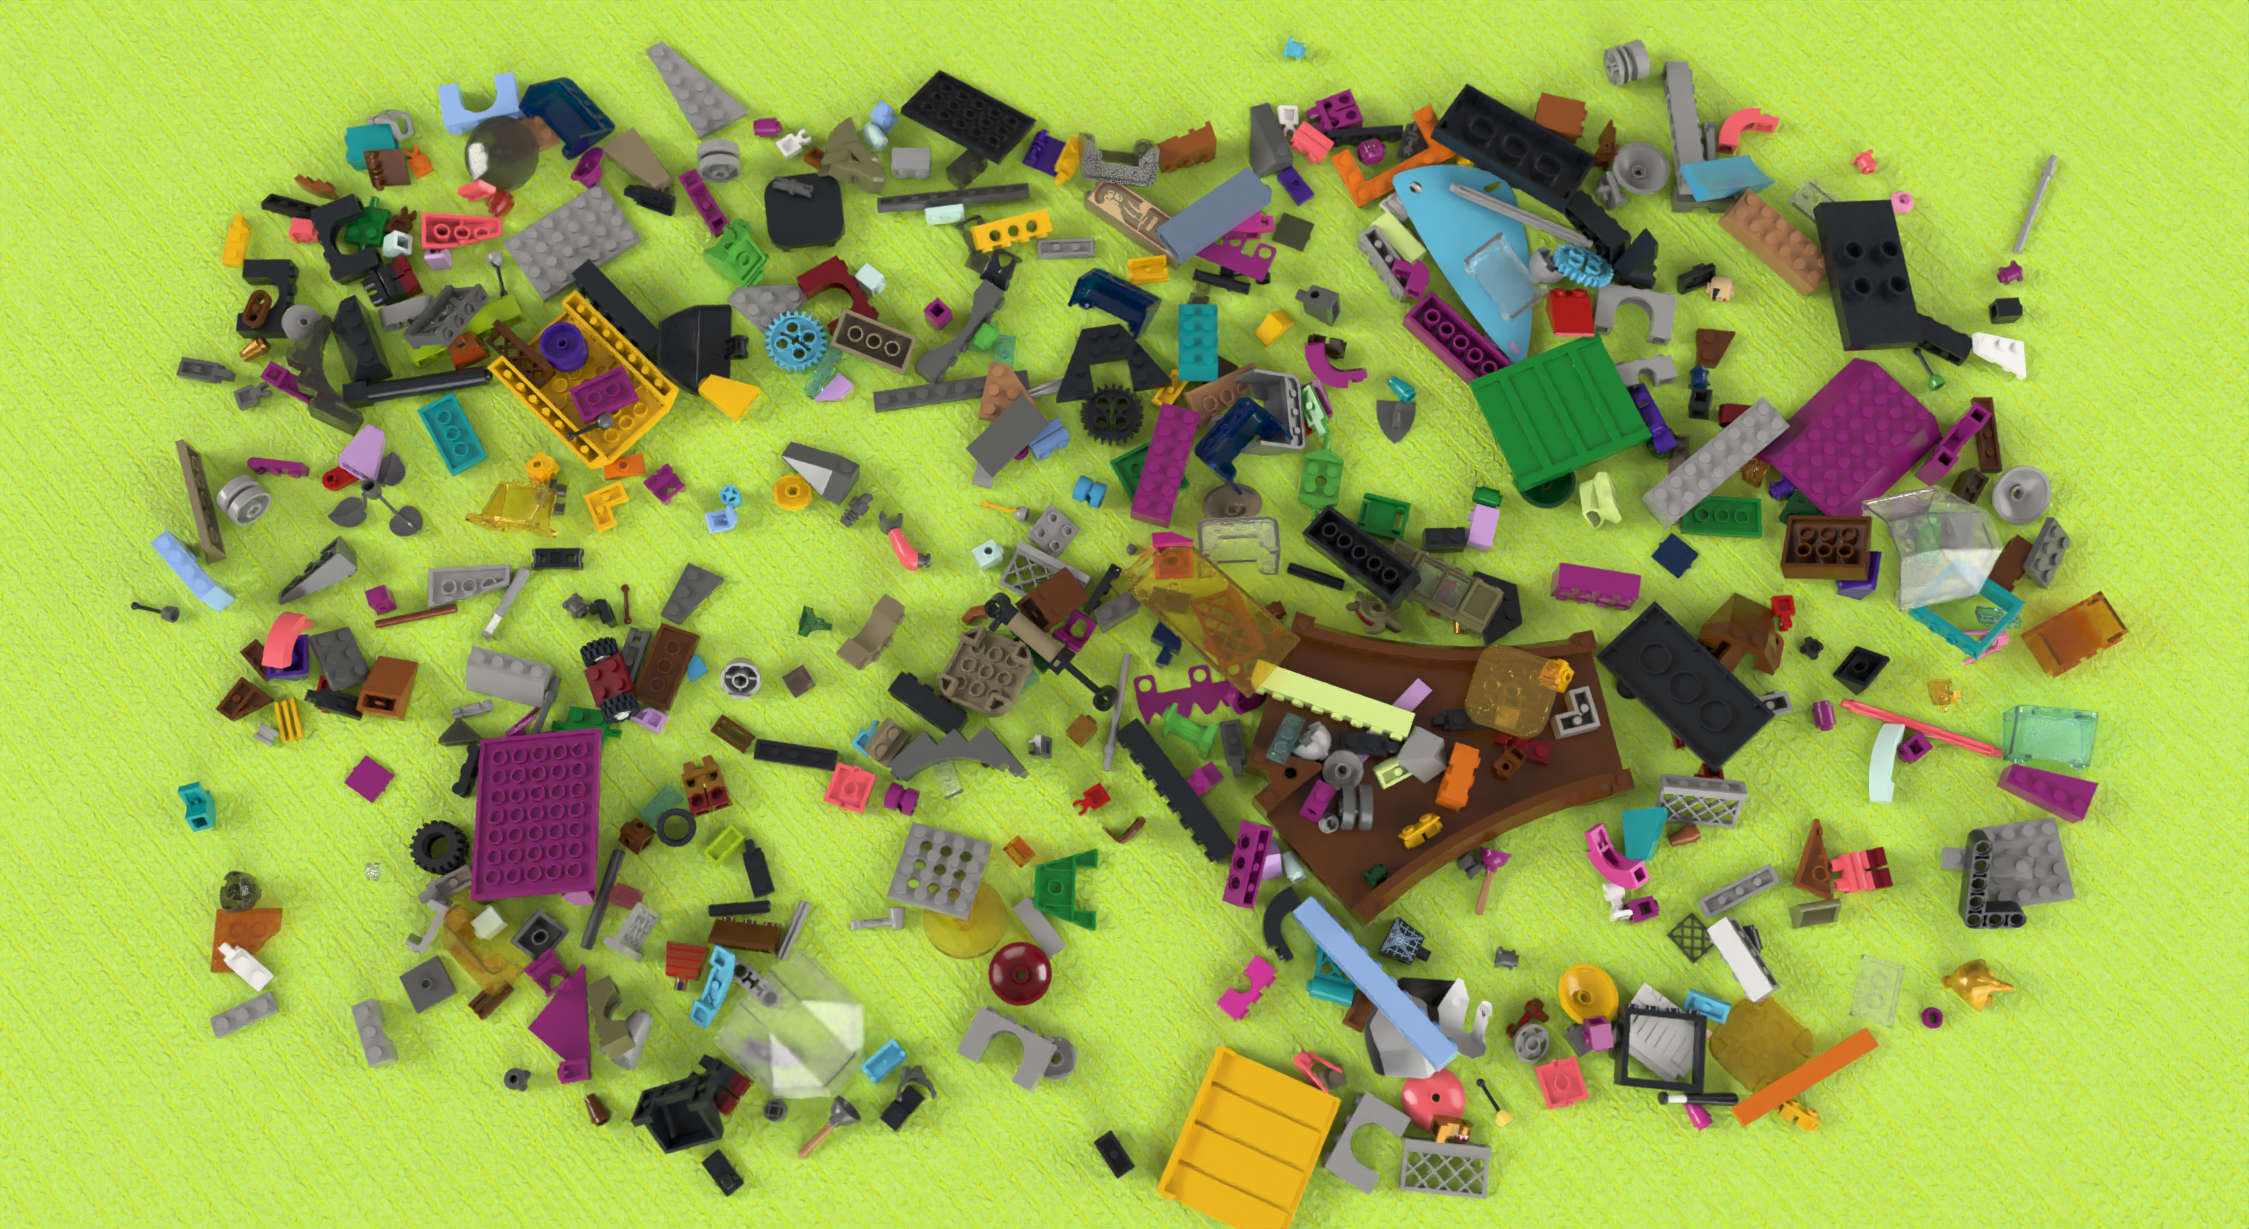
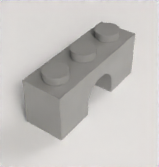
[1615,354,1677,391]
[351,998,398,1068]

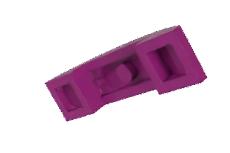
[678,168,731,238]
[260,361,341,414]

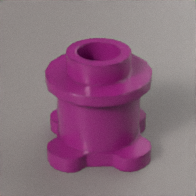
[1997,260,2023,285]

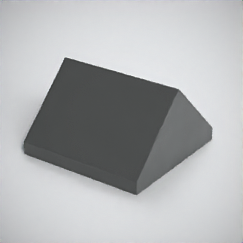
[509,908,569,960]

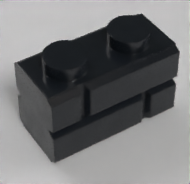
[1422,527,1466,553]
[1093,1130,1135,1179]

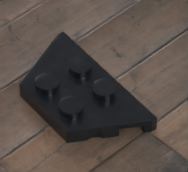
[1473,571,1523,646]

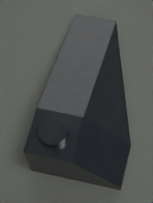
[1612,228,1658,290]

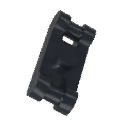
[531,548,584,571]
[452,743,480,798]

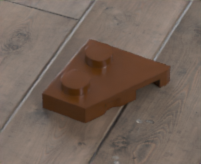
[1696,328,1736,369]

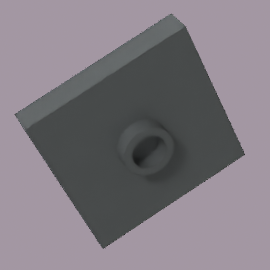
[399,955,457,1014]

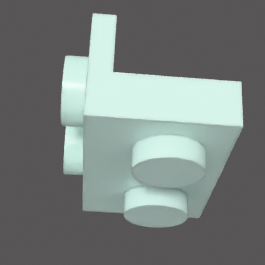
[925,204,965,226]

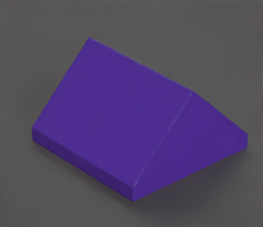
[267,634,309,681]

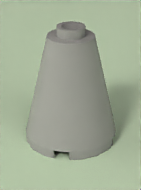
[597,1009,653,1071]

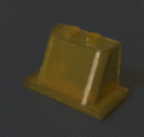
[465,479,557,538]

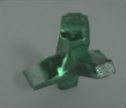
[798,606,832,637]

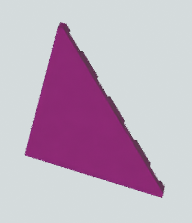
[528,964,592,1080]

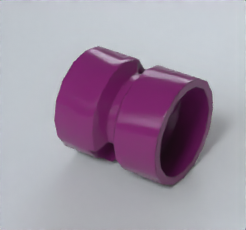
[883,782,920,816]

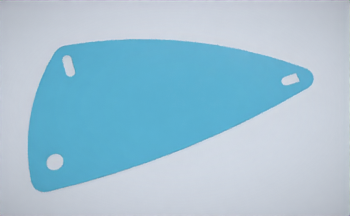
[1393,165,1533,363]

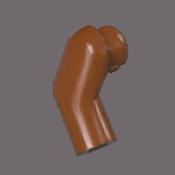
[961,605,989,625]

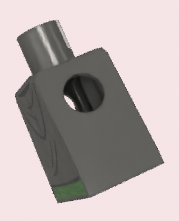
[1295,285,1341,327]

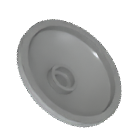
[1613,142,1669,195]
[1992,465,2051,524]

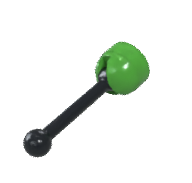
[1913,348,1946,391]

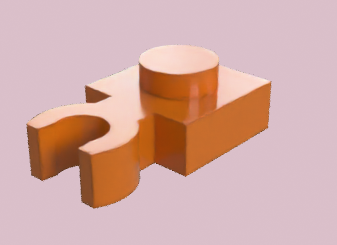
[404,143,434,179]

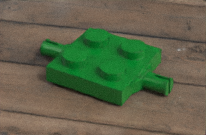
[344,196,391,252]
[552,706,622,753]

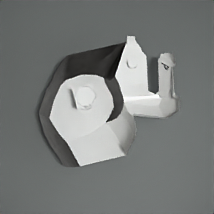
[1365,977,1492,1079]

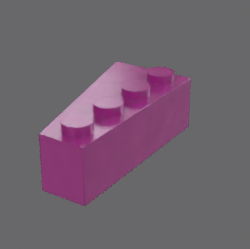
[1997,764,2098,823]

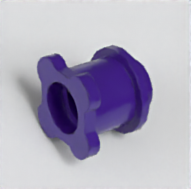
[1768,475,1795,501]

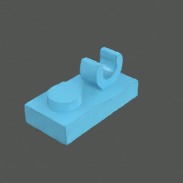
[1683,988,1731,1024]

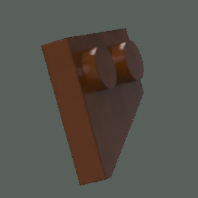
[216,677,275,722]

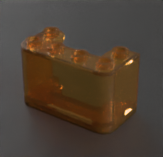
[2020,591,2129,678]

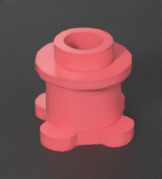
[1852,149,1878,175]

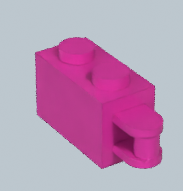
[1222,211,1274,240]

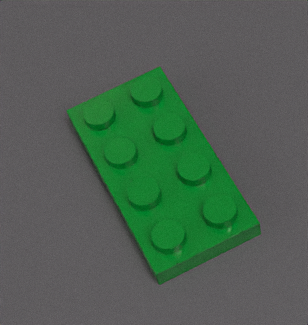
[1680,496,1762,539]

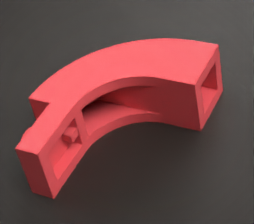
[1715,108,1779,154]
[262,612,314,669]

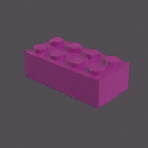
[1550,562,1641,611]

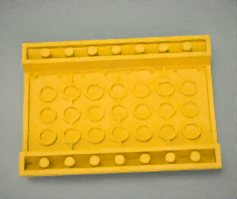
[487,290,679,470]

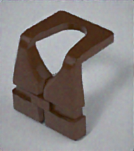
[1102,816,1146,844]

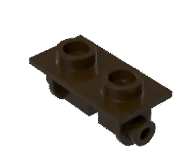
[1307,333,1347,359]

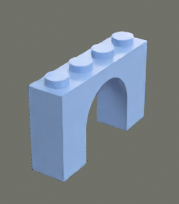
[438,72,524,135]
[150,530,235,613]

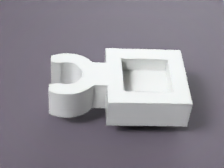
[1277,105,1298,138]
[776,129,812,160]

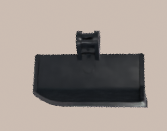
[657,304,749,397]

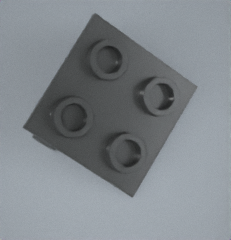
[1397,120,1429,159]

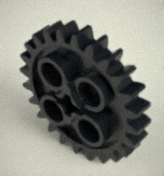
[1080,383,1144,446]

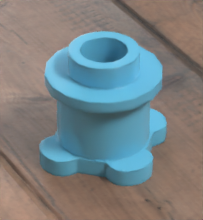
[1283,36,1306,61]

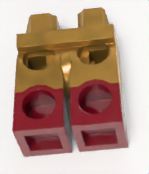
[681,755,733,818]

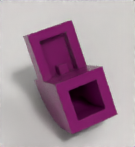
[1391,259,1429,300]
[1186,761,1224,797]

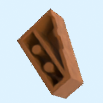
[1155,121,1217,173]

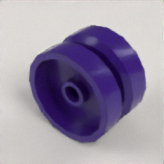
[539,322,590,373]

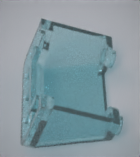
[2003,705,2099,770]

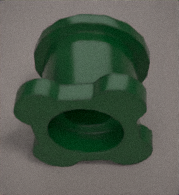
[1362,863,1389,890]

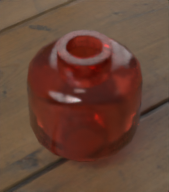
[486,188,515,217]

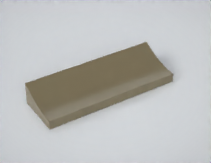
[175,439,227,565]

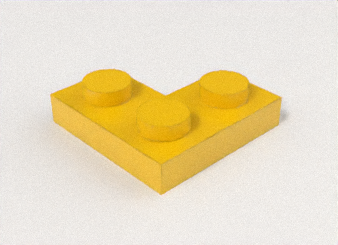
[584,481,629,533]

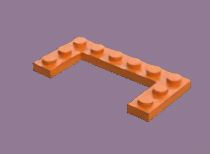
[1330,104,1457,209]

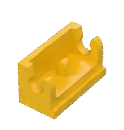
[1127,255,1168,286]

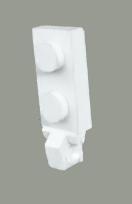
[218,942,275,992]

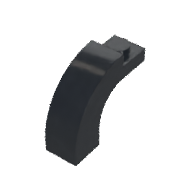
[1262,886,1301,963]

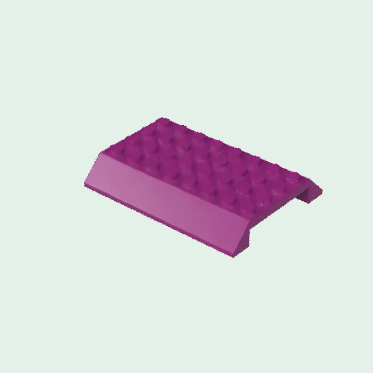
[1753,358,1942,516]

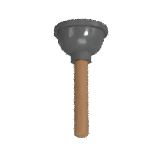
[798,1095,861,1158]

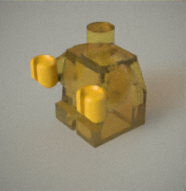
[1927,678,1961,713]

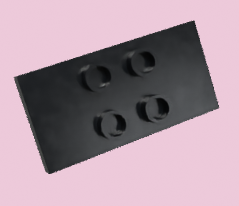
[1430,84,1598,214]
[1813,200,1924,351]
[1596,601,1776,774]

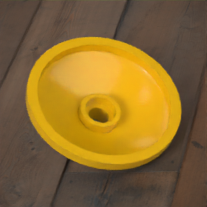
[1558,964,1619,1024]

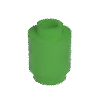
[972,322,1000,351]

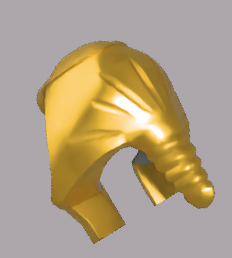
[1942,959,2014,1013]

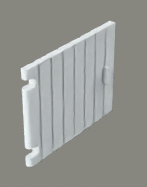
[1612,983,1712,1082]

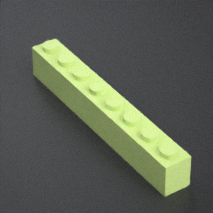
[1250,660,1415,742]

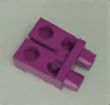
[1306,89,1363,136]

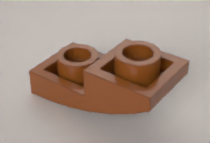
[294,174,339,200]

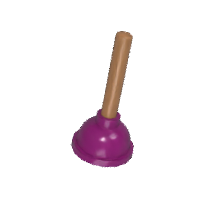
[1475,846,1512,915]

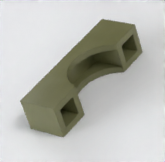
[586,975,636,1059]

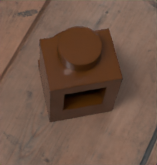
[1493,744,1528,779]

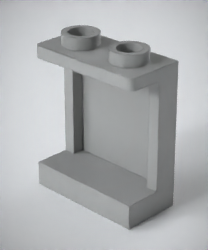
[405,892,454,954]

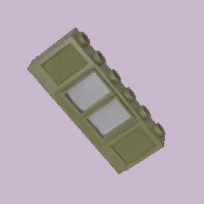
[1390,538,1504,640]

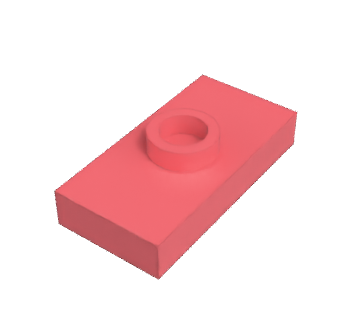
[457,180,496,202]

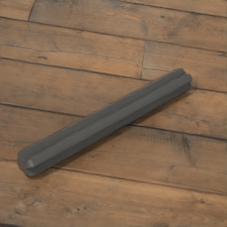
[580,849,625,950]

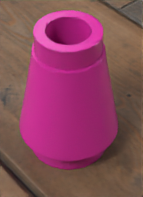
[1683,1103,1713,1131]

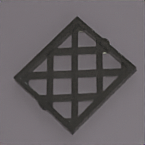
[1667,912,1714,963]

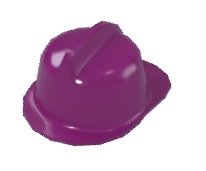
[571,147,603,189]
[1224,680,1268,715]

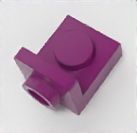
[557,1058,589,1085]

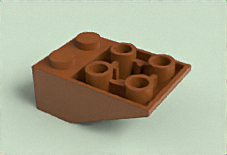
[356,656,419,721]

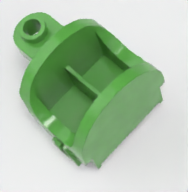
[702,219,769,288]

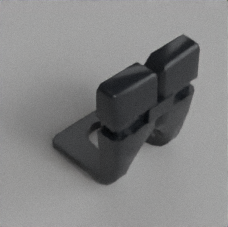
[980,249,1022,291]

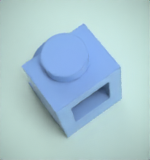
[870,100,898,135]

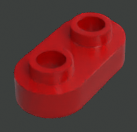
[322,466,359,492]

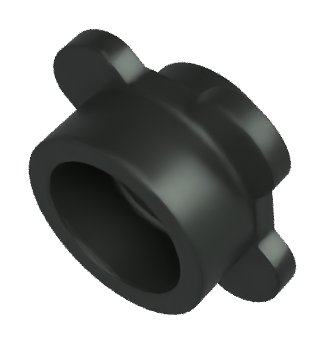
[1799,637,1824,660]

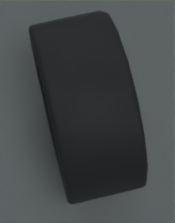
[656,808,696,847]

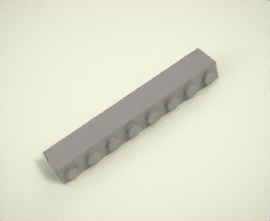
[1662,62,1706,194]

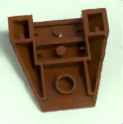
[1697,593,1778,676]

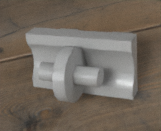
[1594,171,1627,211]

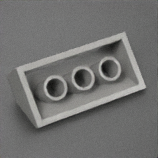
[466,646,556,708]

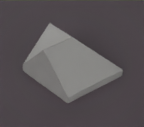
[1395,726,1447,783]

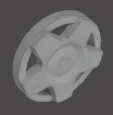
[1512,1023,1549,1063]

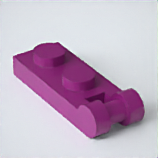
[247,457,310,478]

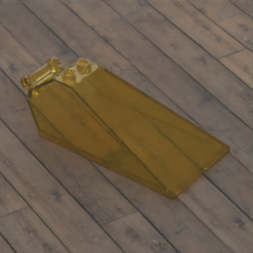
[1122,545,1301,699]

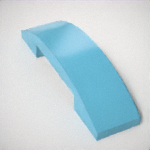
[689,944,735,1029]

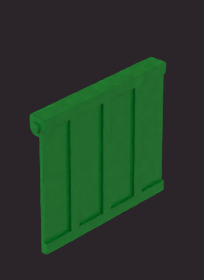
[1468,331,1652,493]

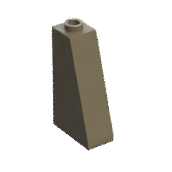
[601,127,674,193]

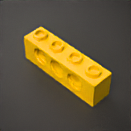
[970,208,1053,253]

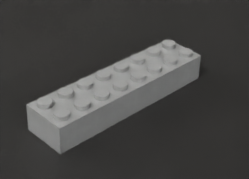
[1640,397,1790,529]

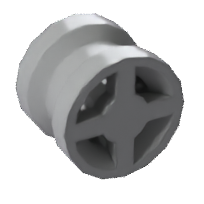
[252,723,280,747]

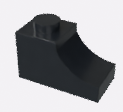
[880,1085,926,1132]

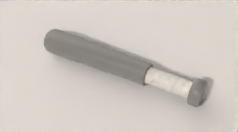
[481,567,531,640]

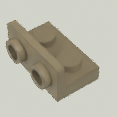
[863,717,912,768]

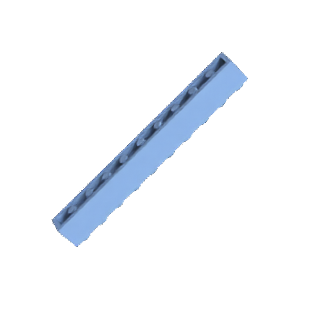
[1293,896,1458,1072]

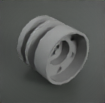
[1603,39,1650,87]

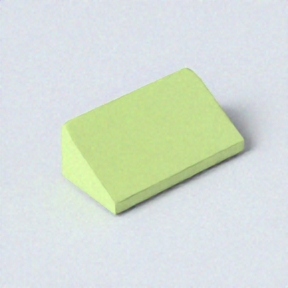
[1372,754,1413,789]

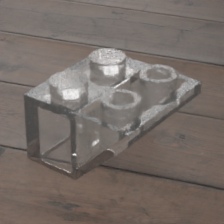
[1788,175,1842,224]

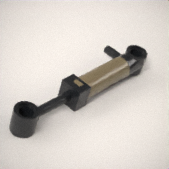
[984,592,1119,712]

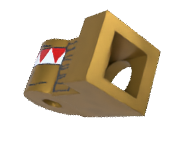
[1429,1114,1473,1143]

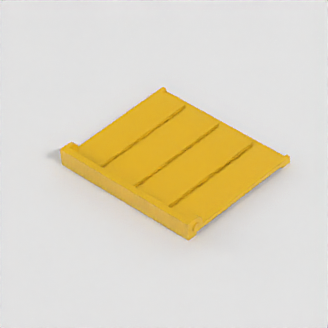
[1156,1045,1342,1229]

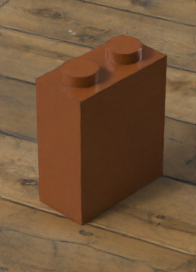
[1534,93,1588,144]

